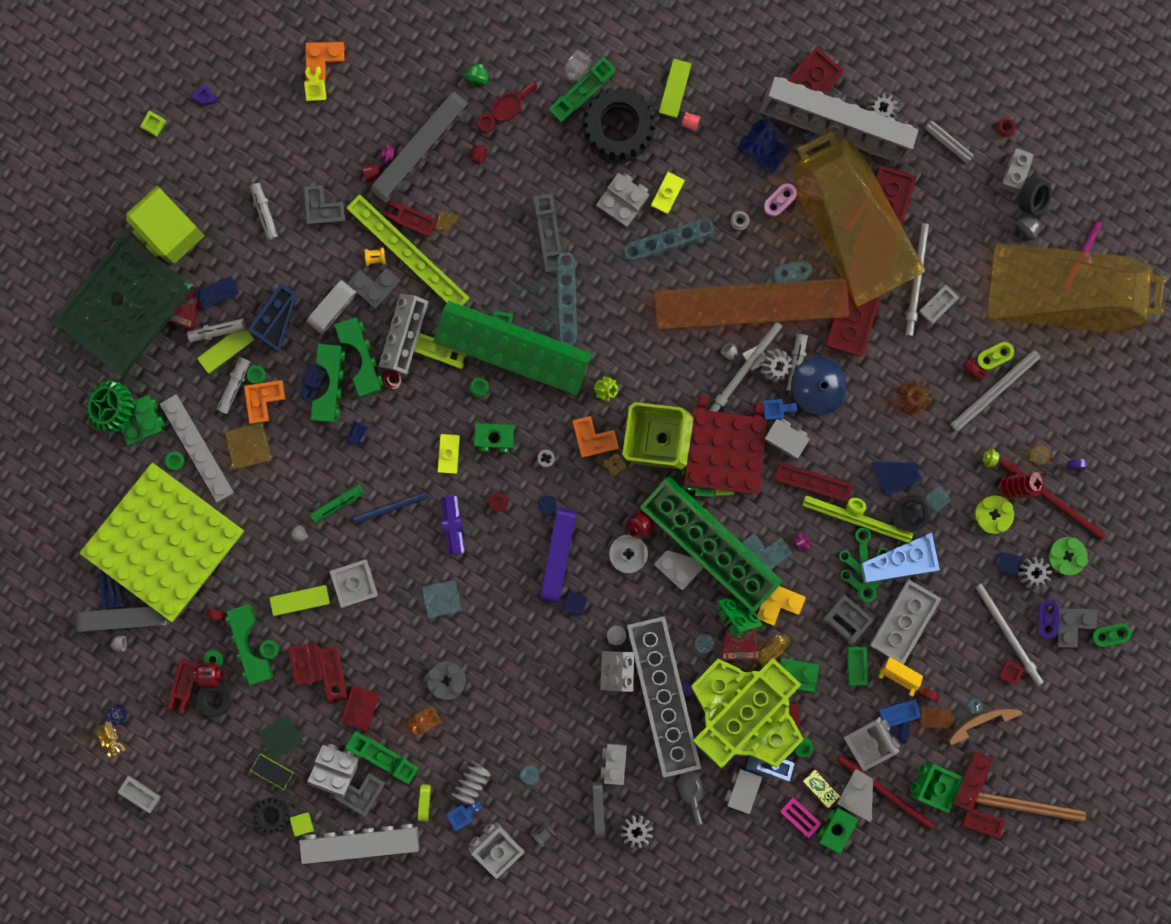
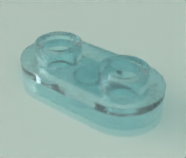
[774,261,812,285]

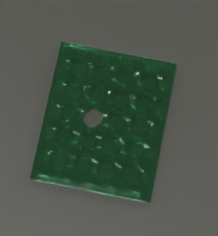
[53,232,195,378]

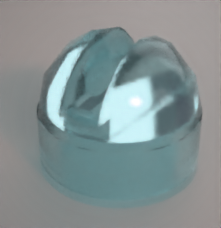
[966,698,983,714]

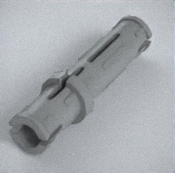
[249,183,279,241]
[187,318,246,343]
[786,334,808,391]
[216,357,251,414]

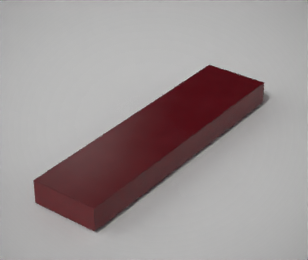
[774,462,853,503]

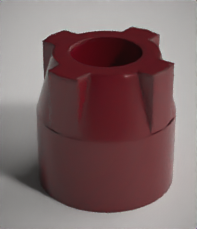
[470,144,488,164]
[363,164,380,181]

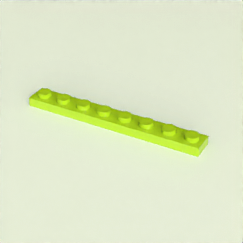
[347,194,470,306]

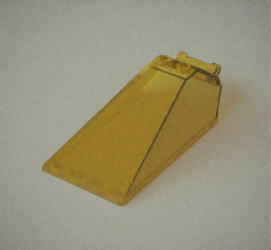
[794,129,926,307]
[987,243,1167,333]

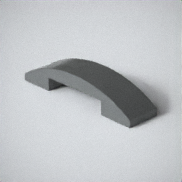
[533,194,564,272]

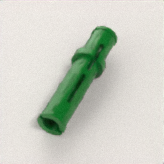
[309,483,365,523]

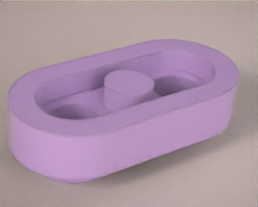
[764,184,797,217]

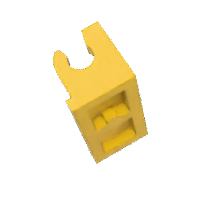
[879,657,923,697]

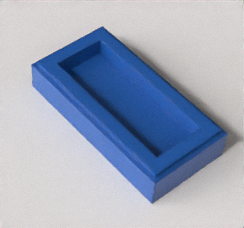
[878,699,922,727]

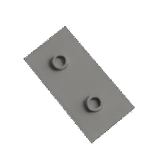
[869,579,941,665]

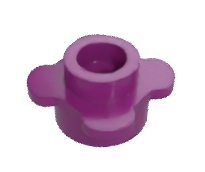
[380,144,394,165]
[794,531,811,550]

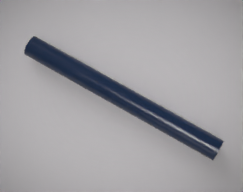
[353,491,428,524]

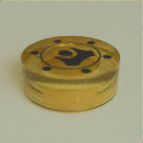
[1030,445,1050,465]

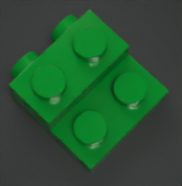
[121,395,165,446]
[910,761,964,813]

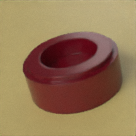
[477,113,496,133]
[206,608,227,620]
[920,687,940,703]

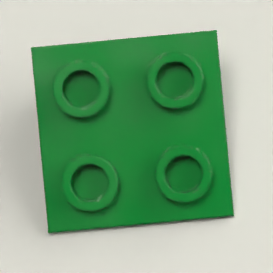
[715,596,762,638]

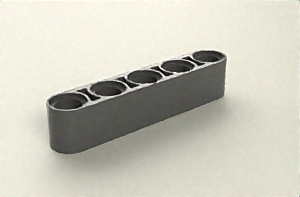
[74,607,170,632]

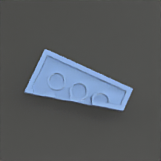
[861,533,940,583]

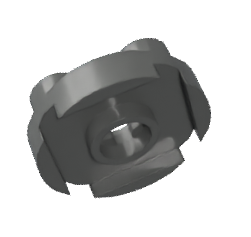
[427,661,466,700]

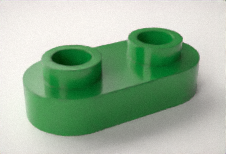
[1092,623,1132,647]

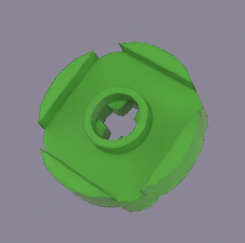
[1048,537,1088,576]

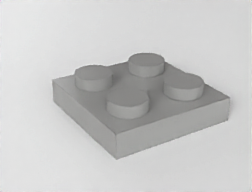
[330,559,378,608]

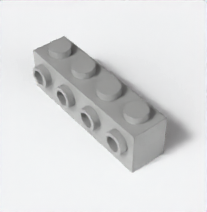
[379,294,429,374]

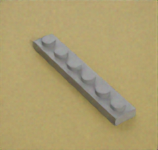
[160,394,234,503]

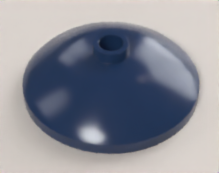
[791,358,846,415]

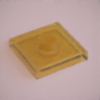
[225,423,272,470]

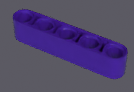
[540,508,577,604]

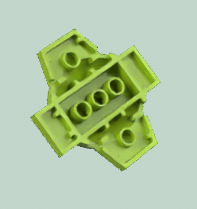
[691,658,804,769]

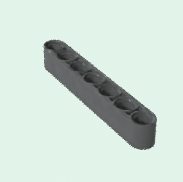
[370,92,469,203]

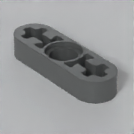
[593,781,605,839]

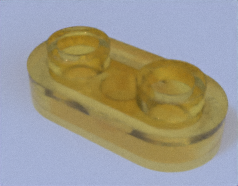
[758,634,791,666]

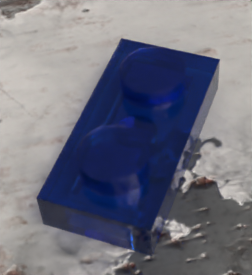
[196,276,240,310]

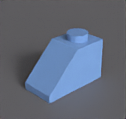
[746,755,794,782]

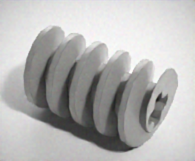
[451,761,491,804]

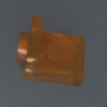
[408,705,442,736]
[921,707,953,728]

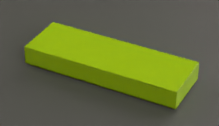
[659,59,692,119]
[197,328,255,374]
[269,585,330,616]

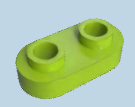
[977,342,1014,370]

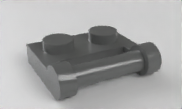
[821,595,873,646]

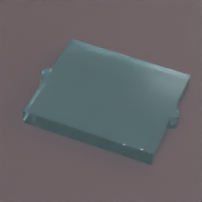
[422,580,462,618]

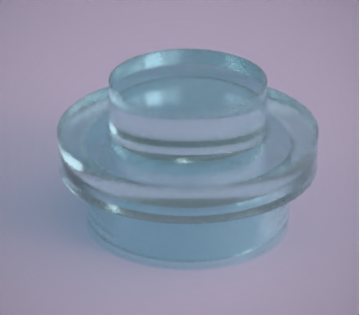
[695,634,714,653]
[520,765,540,785]

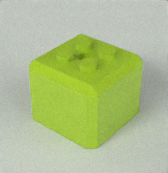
[126,186,205,264]
[622,402,694,470]

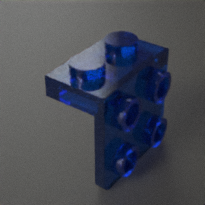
[736,119,793,173]

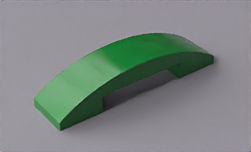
[549,56,617,123]
[344,731,419,785]

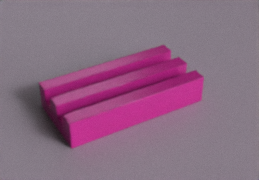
[780,797,821,838]

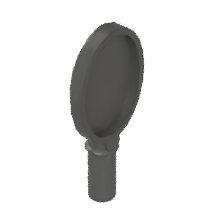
[678,771,703,826]

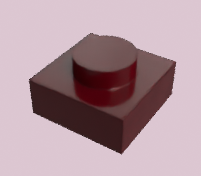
[998,659,1025,686]

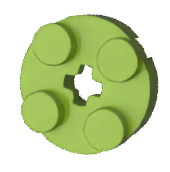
[975,495,1014,534]

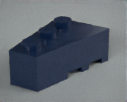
[247,283,296,352]

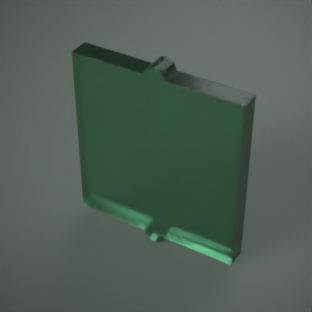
[258,715,304,760]

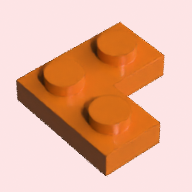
[306,42,345,81]
[244,380,286,424]
[572,416,619,458]

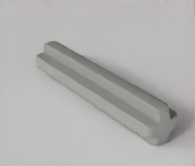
[925,121,973,163]

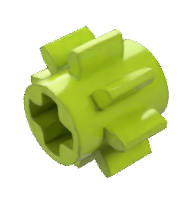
[594,376,618,401]

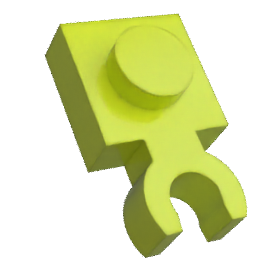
[304,67,326,101]

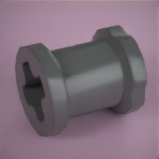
[531,821,557,847]

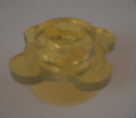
[604,453,626,476]

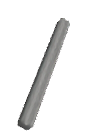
[951,350,1040,432]

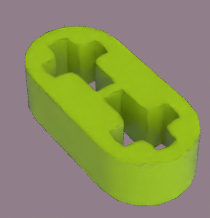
[418,784,431,822]

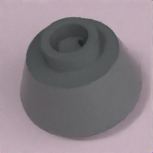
[1016,216,1041,241]

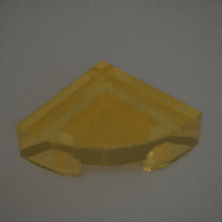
[435,211,459,231]

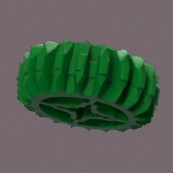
[85,381,134,433]

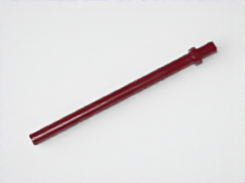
[999,458,1106,540]

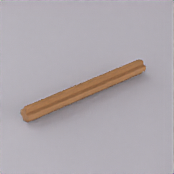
[976,793,1086,822]

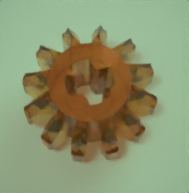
[899,380,932,413]

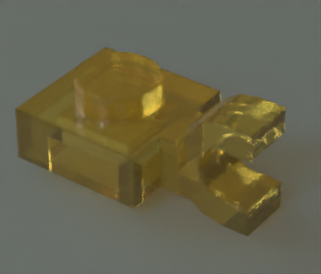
[95,721,126,758]

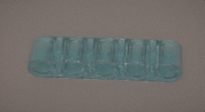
[624,218,714,263]
[556,252,577,346]

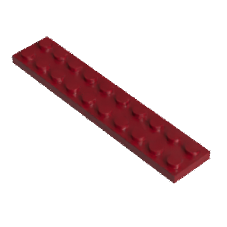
[826,165,917,357]

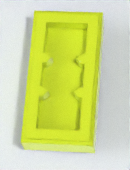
[651,172,685,215]
[438,434,460,474]

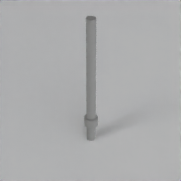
[905,223,929,336]
[709,322,782,412]
[975,583,1043,686]

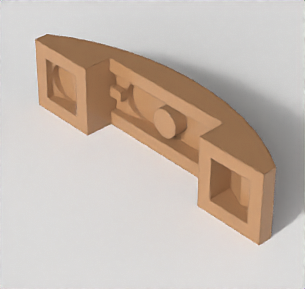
[947,709,1022,745]

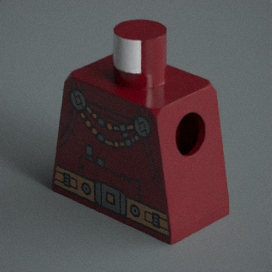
[156,282,200,330]
[721,629,759,661]

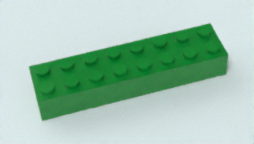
[433,301,592,395]
[640,476,783,613]

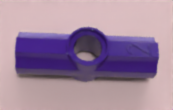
[441,496,465,555]

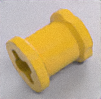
[365,247,386,266]

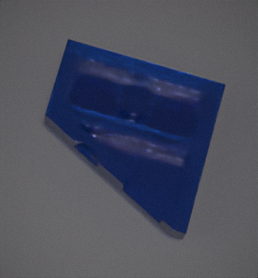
[871,461,922,496]

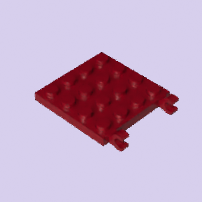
[683,396,767,495]

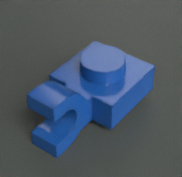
[763,399,797,420]
[446,801,482,831]

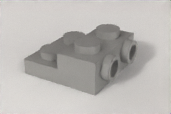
[596,173,649,228]
[600,651,634,692]
[844,717,900,771]
[307,744,359,798]
[468,822,525,879]

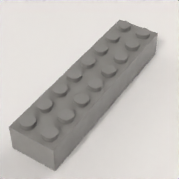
[760,77,919,164]
[627,616,701,778]

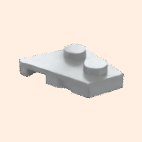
[654,550,703,590]
[837,769,873,822]

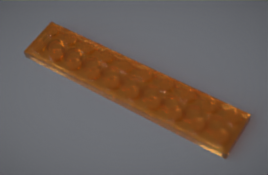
[655,278,849,330]

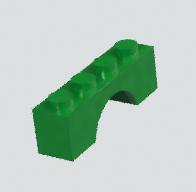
[335,317,384,398]
[311,344,346,424]
[225,604,274,685]

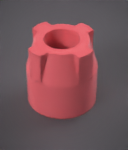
[682,112,701,131]

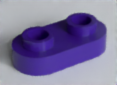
[1039,600,1060,639]

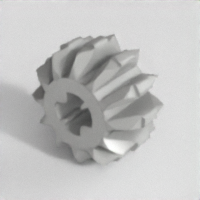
[866,93,899,119]
[759,349,792,382]
[1018,557,1052,590]
[620,815,653,849]

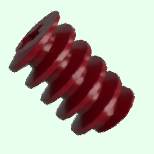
[1000,472,1044,499]

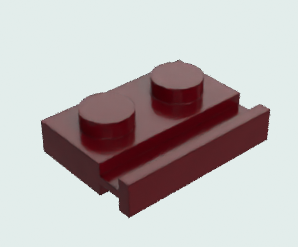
[288,642,324,685]
[341,686,380,731]

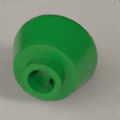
[463,63,488,86]

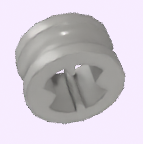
[538,450,555,468]

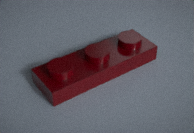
[953,751,994,813]

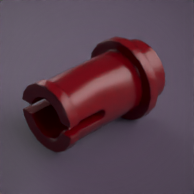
[962,358,988,382]

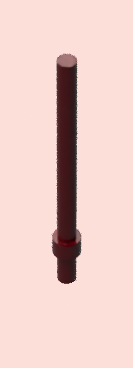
[836,755,935,830]

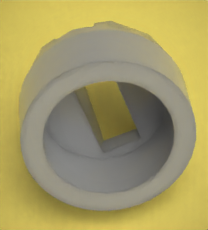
[721,343,738,360]
[291,525,308,542]
[111,636,127,652]

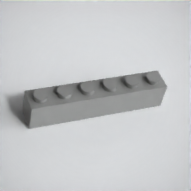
[299,824,420,864]

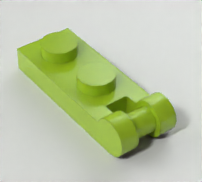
[414,333,467,369]

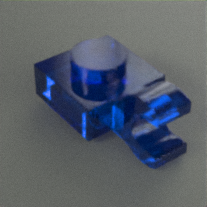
[299,364,327,399]

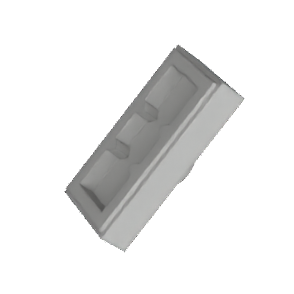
[919,284,959,325]
[117,776,161,814]

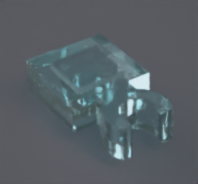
[916,485,952,512]

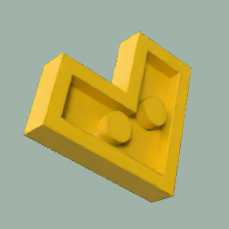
[757,586,806,626]

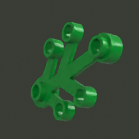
[838,528,889,603]

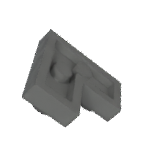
[304,185,346,225]
[347,268,401,310]
[1057,608,1097,648]
[332,773,386,817]

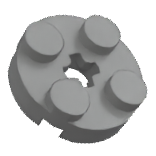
[609,535,648,573]

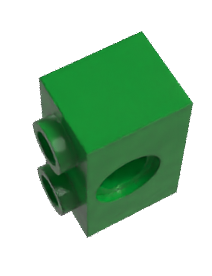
[474,423,514,453]
[817,807,859,854]

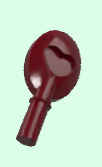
[492,81,537,122]

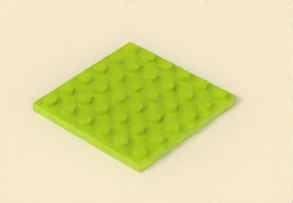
[80,462,244,623]

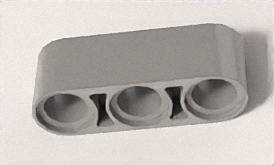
[306,280,357,334]

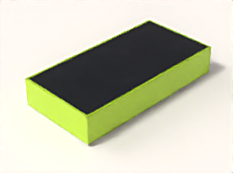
[250,754,294,790]

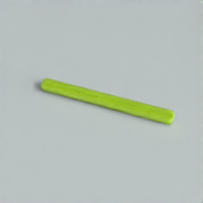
[802,496,913,543]

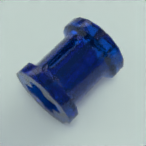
[345,420,369,445]

